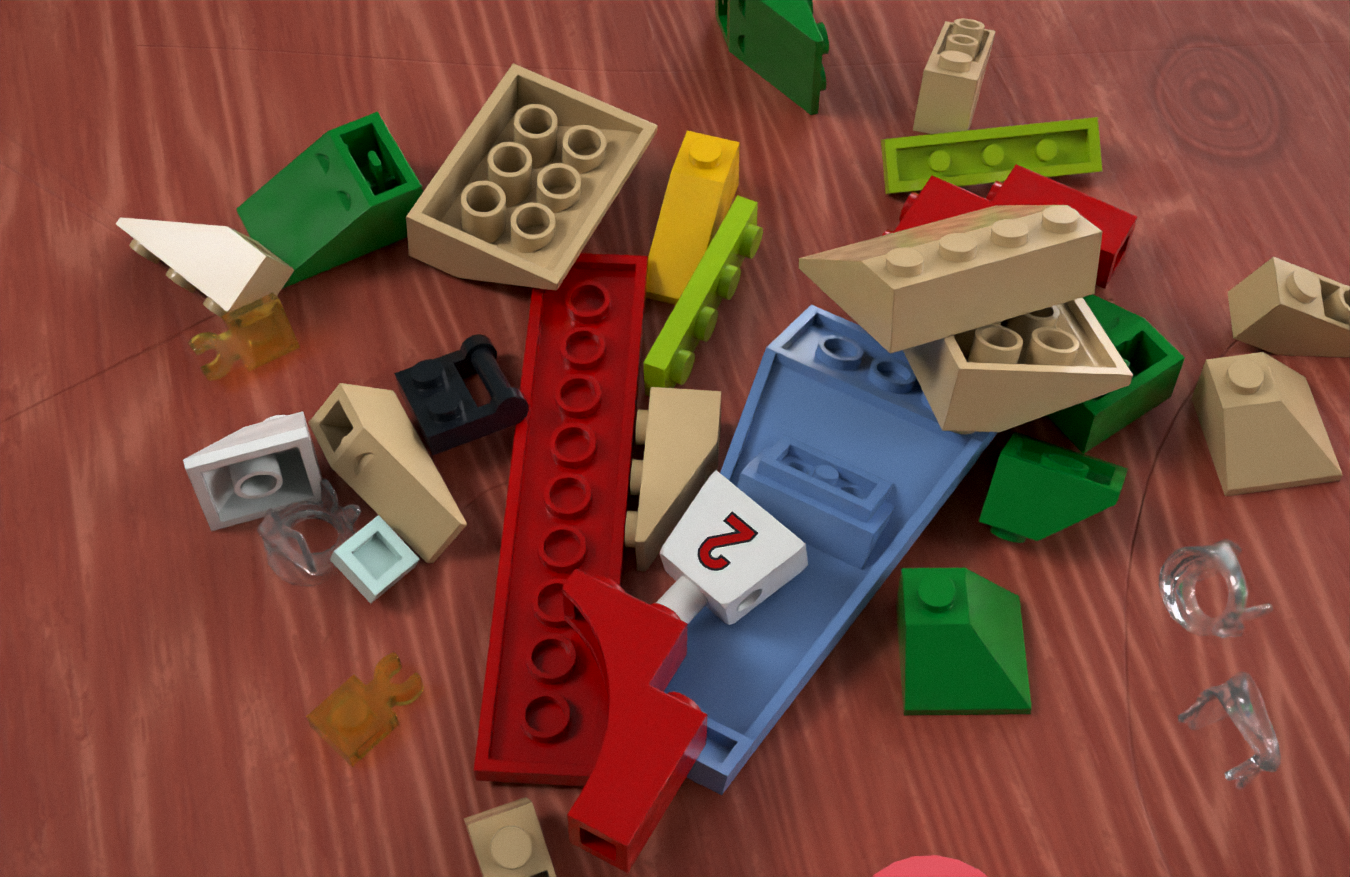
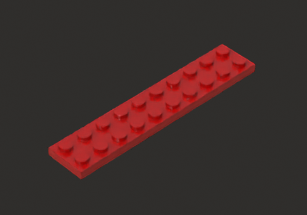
[473,253,648,786]

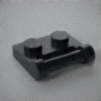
[394,334,529,456]

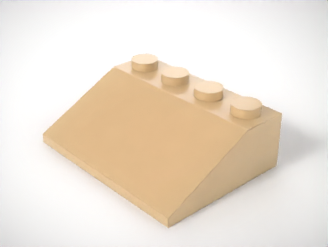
[406,63,658,291]
[799,205,1103,354]
[903,297,1133,434]

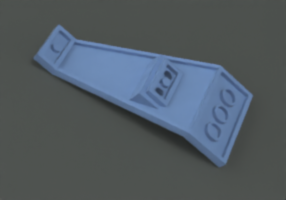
[664,305,998,795]

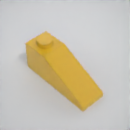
[646,131,740,305]

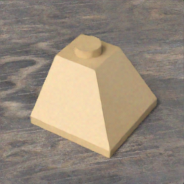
[1191,352,1343,496]

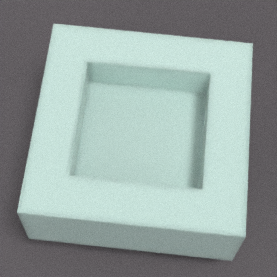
[330,515,420,604]

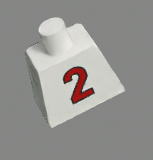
[656,470,808,625]

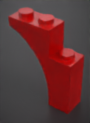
[882,164,1138,289]
[562,568,708,873]

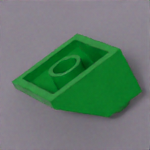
[979,432,1128,543]
[896,568,1032,716]

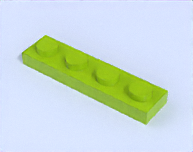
[881,117,1102,194]
[643,195,763,397]

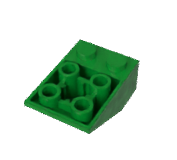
[715,0,829,115]
[236,111,423,289]
[1046,294,1185,454]

